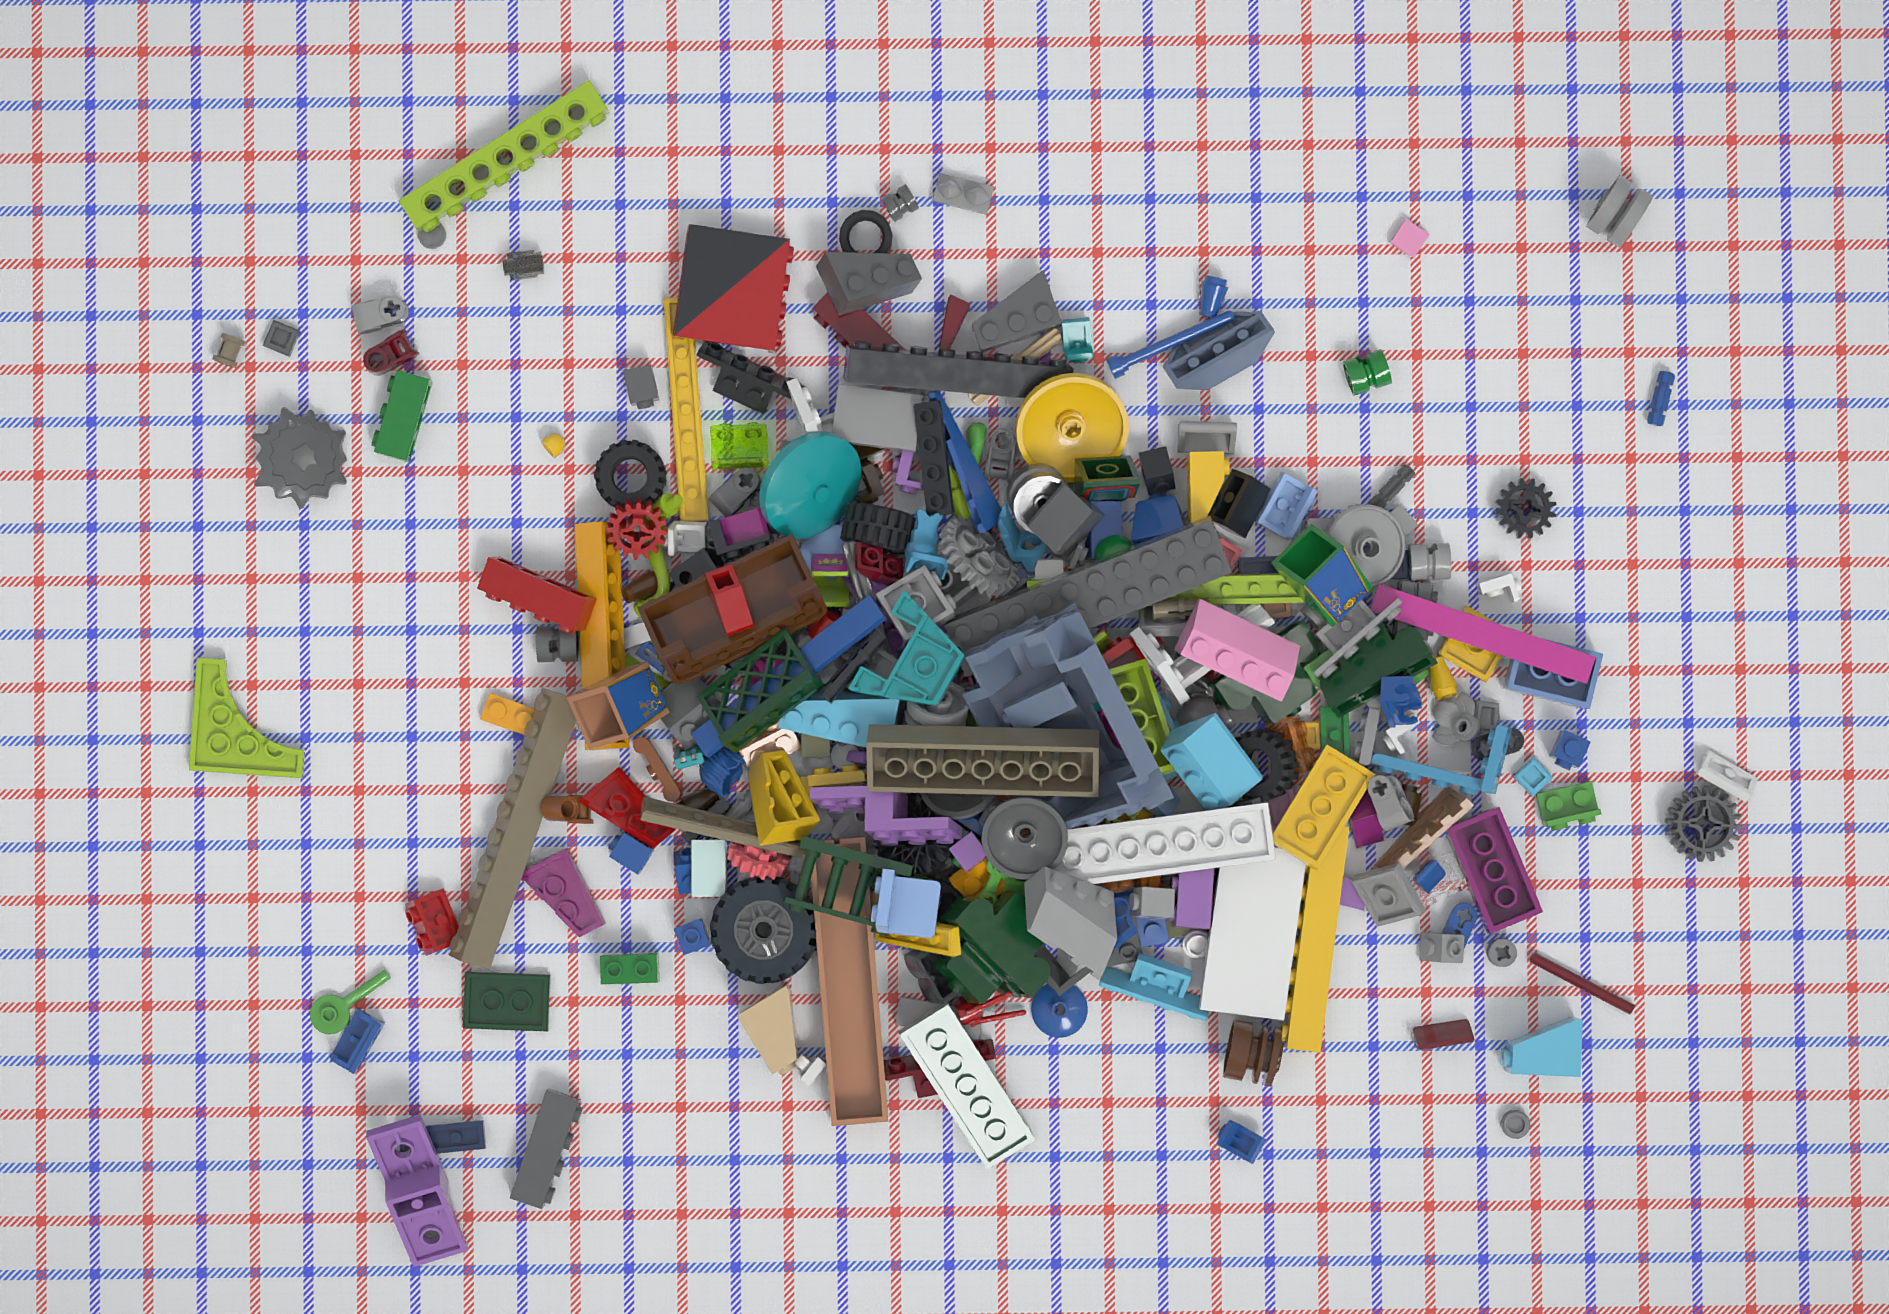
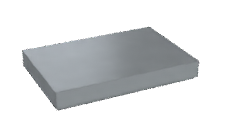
[832,384,923,452]

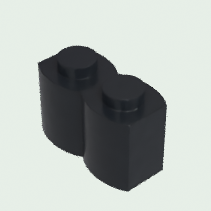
[904,949,957,1004]

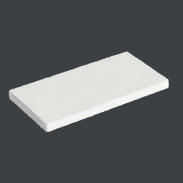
[1199,847,1306,1020]

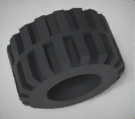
[594,440,667,508]
[840,502,916,554]
[1235,729,1300,801]

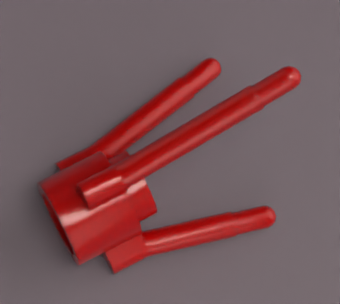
[955,991,1026,1027]

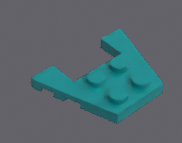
[848,591,966,707]

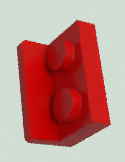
[405,888,459,956]

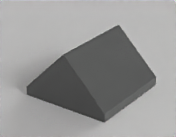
[1026,482,1105,557]

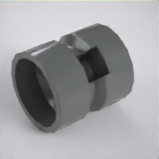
[536,626,579,663]

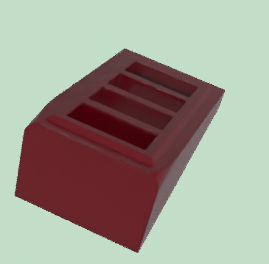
[939,294,970,349]

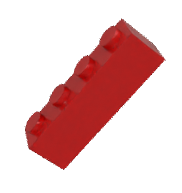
[477,557,597,634]

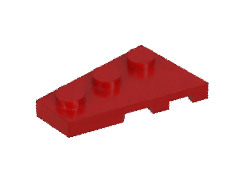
[578,767,676,849]

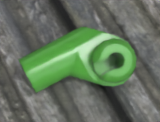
[967,422,987,465]

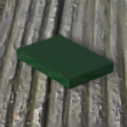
[463,971,551,1032]

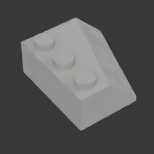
[1024,866,1117,980]

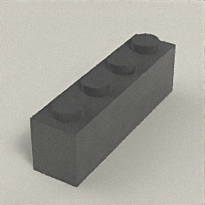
[510,1088,583,1209]

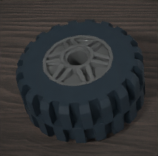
[710,876,817,984]

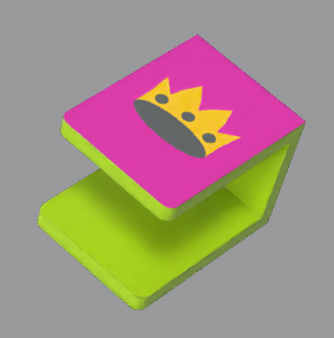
[811,554,850,607]

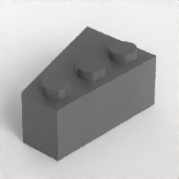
[972,270,1062,353]

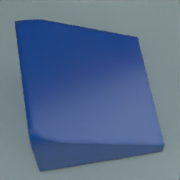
[1413,860,1446,893]

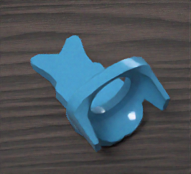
[998,503,1048,572]
[904,509,949,579]

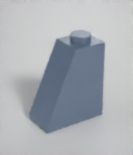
[1001,672,1078,728]

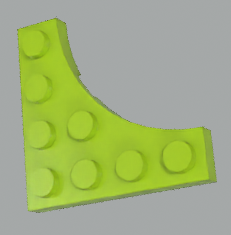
[189,658,305,778]

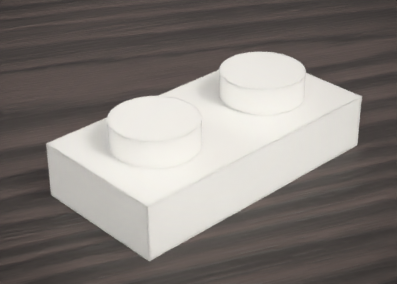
[1697,750,1758,802]

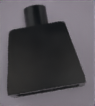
[669,548,725,592]

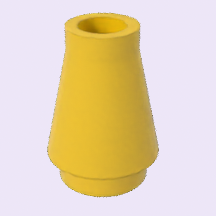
[1429,657,1458,700]

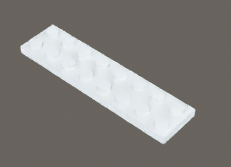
[1054,803,1276,884]

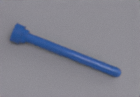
[1106,311,1235,379]

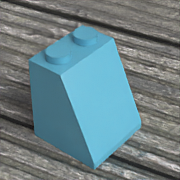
[1500,1017,1583,1077]

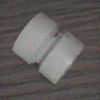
[1408,543,1451,581]

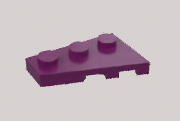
[521,848,606,937]

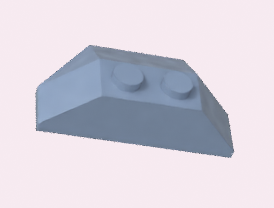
[1163,311,1275,390]

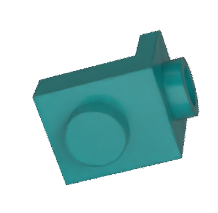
[1061,317,1094,363]

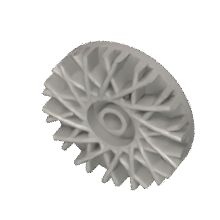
[1323,504,1406,588]

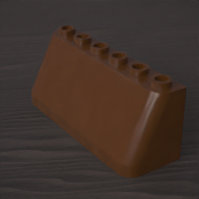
[637,534,827,684]

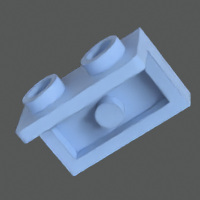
[1254,472,1318,540]

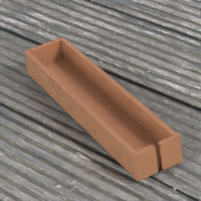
[811,836,889,1126]

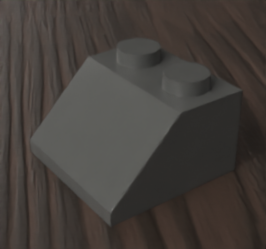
[661,676,720,751]

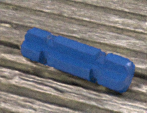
[1647,371,1675,426]

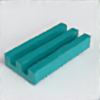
[674,743,704,770]

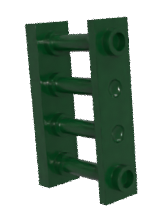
[783,835,913,936]

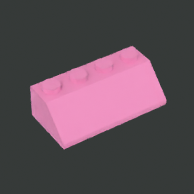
[1174,598,1300,702]

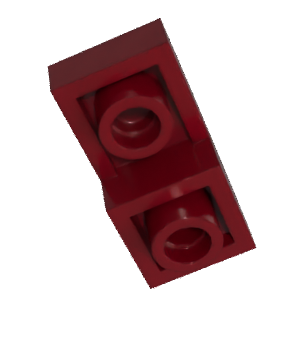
[855,542,903,586]

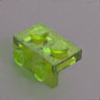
[710,422,768,469]

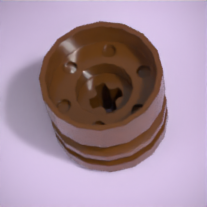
[1223,1019,1283,1087]

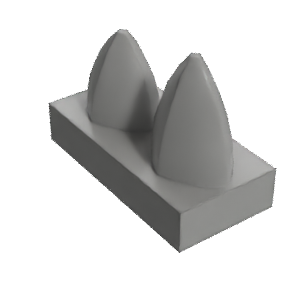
[933,173,994,215]

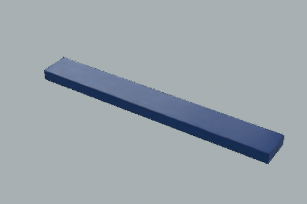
[691,595,887,758]

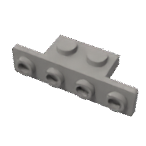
[1313,598,1403,679]

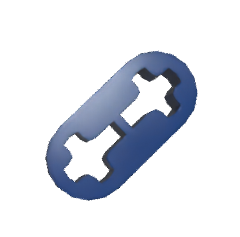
[1441,903,1477,948]

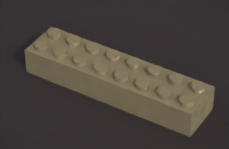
[866,724,1100,797]

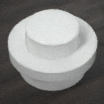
[1182,930,1208,958]

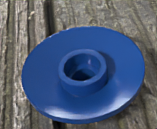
[1031,984,1088,1038]

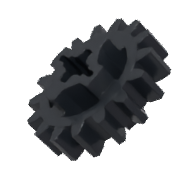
[1494,478,1557,539]

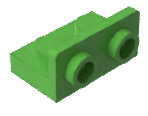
[1536,781,1602,831]

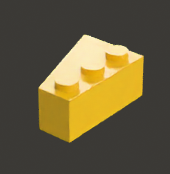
[747,750,820,846]

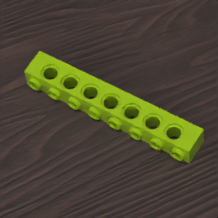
[398,80,609,232]

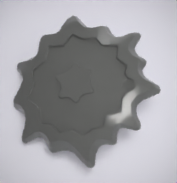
[252,407,347,509]

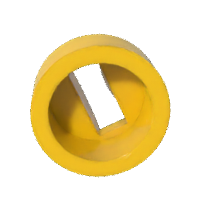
[541,433,565,458]

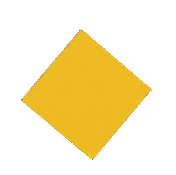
[1437,605,1502,683]

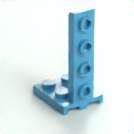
[1371,725,1512,795]

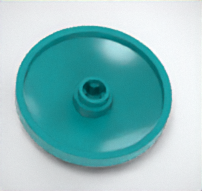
[759,431,861,539]

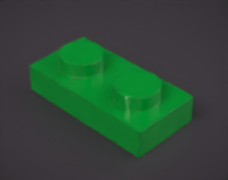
[1319,707,1350,758]

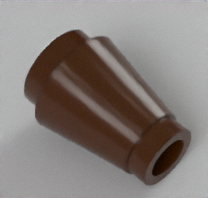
[621,570,658,603]

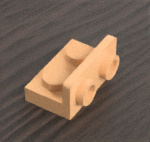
[739,720,801,769]

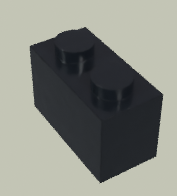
[1208,468,1271,539]

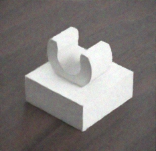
[794,1054,826,1086]

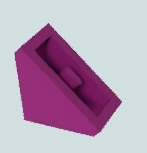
[720,508,769,546]
[1348,788,1384,848]

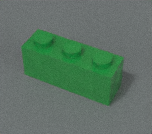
[371,370,433,463]

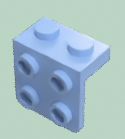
[871,869,941,938]

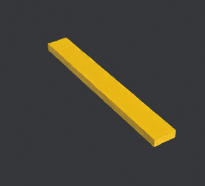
[663,297,709,522]

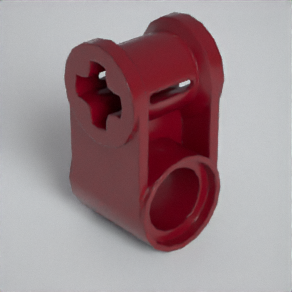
[363,329,420,376]

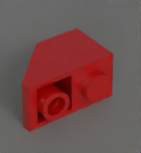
[705,564,754,636]

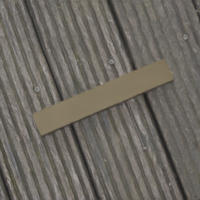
[641,797,808,859]

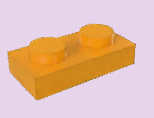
[480,693,535,735]

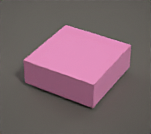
[1390,219,1430,258]

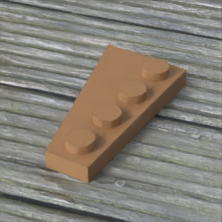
[1371,787,1474,870]

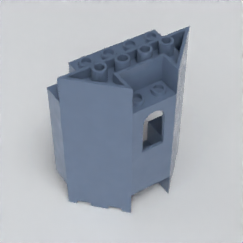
[962,602,1174,829]

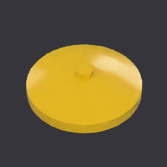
[1015,373,1129,482]

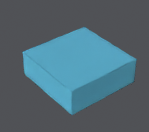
[1512,757,1553,797]

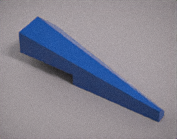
[927,390,1002,534]

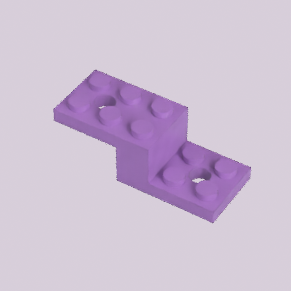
[810,786,962,846]
[366,1114,468,1267]

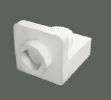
[1476,573,1522,603]

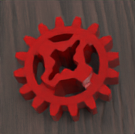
[606,498,668,560]

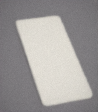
[624,622,651,649]

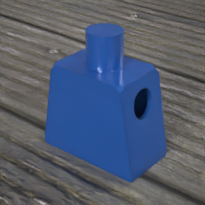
[1131,493,1186,545]

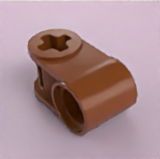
[541,795,594,824]

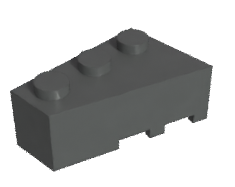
[816,252,922,316]

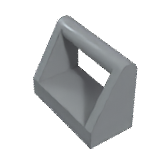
[1177,421,1237,454]

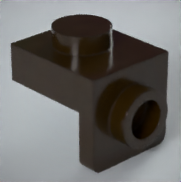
[854,458,885,504]

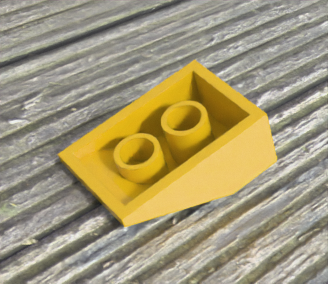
[1186,451,1229,524]

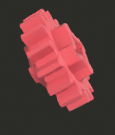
[727,842,789,880]

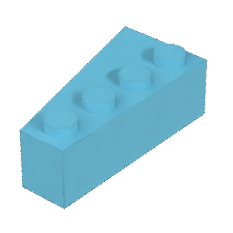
[778,691,902,748]

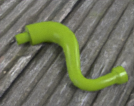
[633,493,683,617]

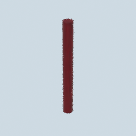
[1529,952,1635,1015]

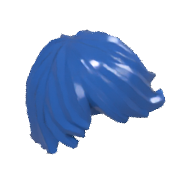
[699,746,745,798]

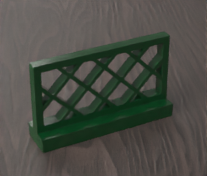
[697,628,824,753]

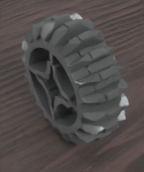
[1664,786,1742,862]

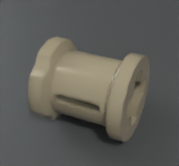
[212,333,245,368]

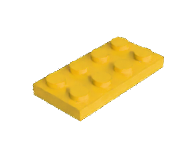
[1273,745,1375,871]

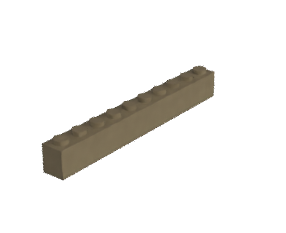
[449,687,576,970]

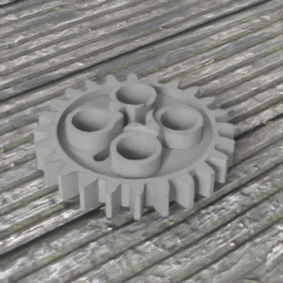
[939,516,1019,598]

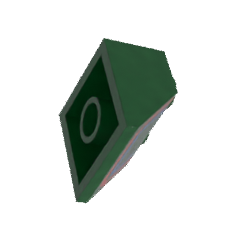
[1074,455,1140,502]

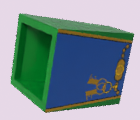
[1271,524,1373,627]

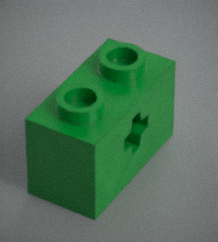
[600,953,660,985]

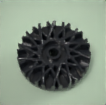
[874,793,956,877]

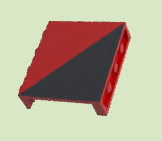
[672,224,794,353]

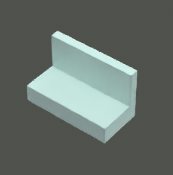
[691,840,726,897]

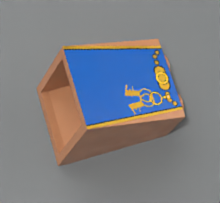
[566,661,670,749]

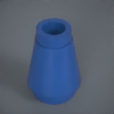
[1200,275,1229,317]

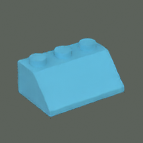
[1161,713,1263,811]

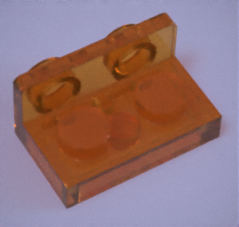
[1265,715,1315,773]

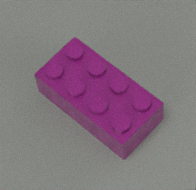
[1445,807,1543,934]

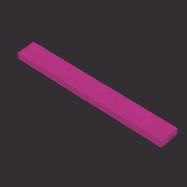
[1370,584,1596,684]

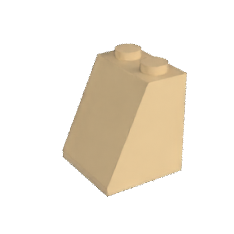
[737,984,799,1075]

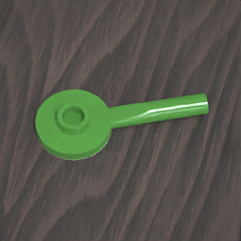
[310,969,391,1034]

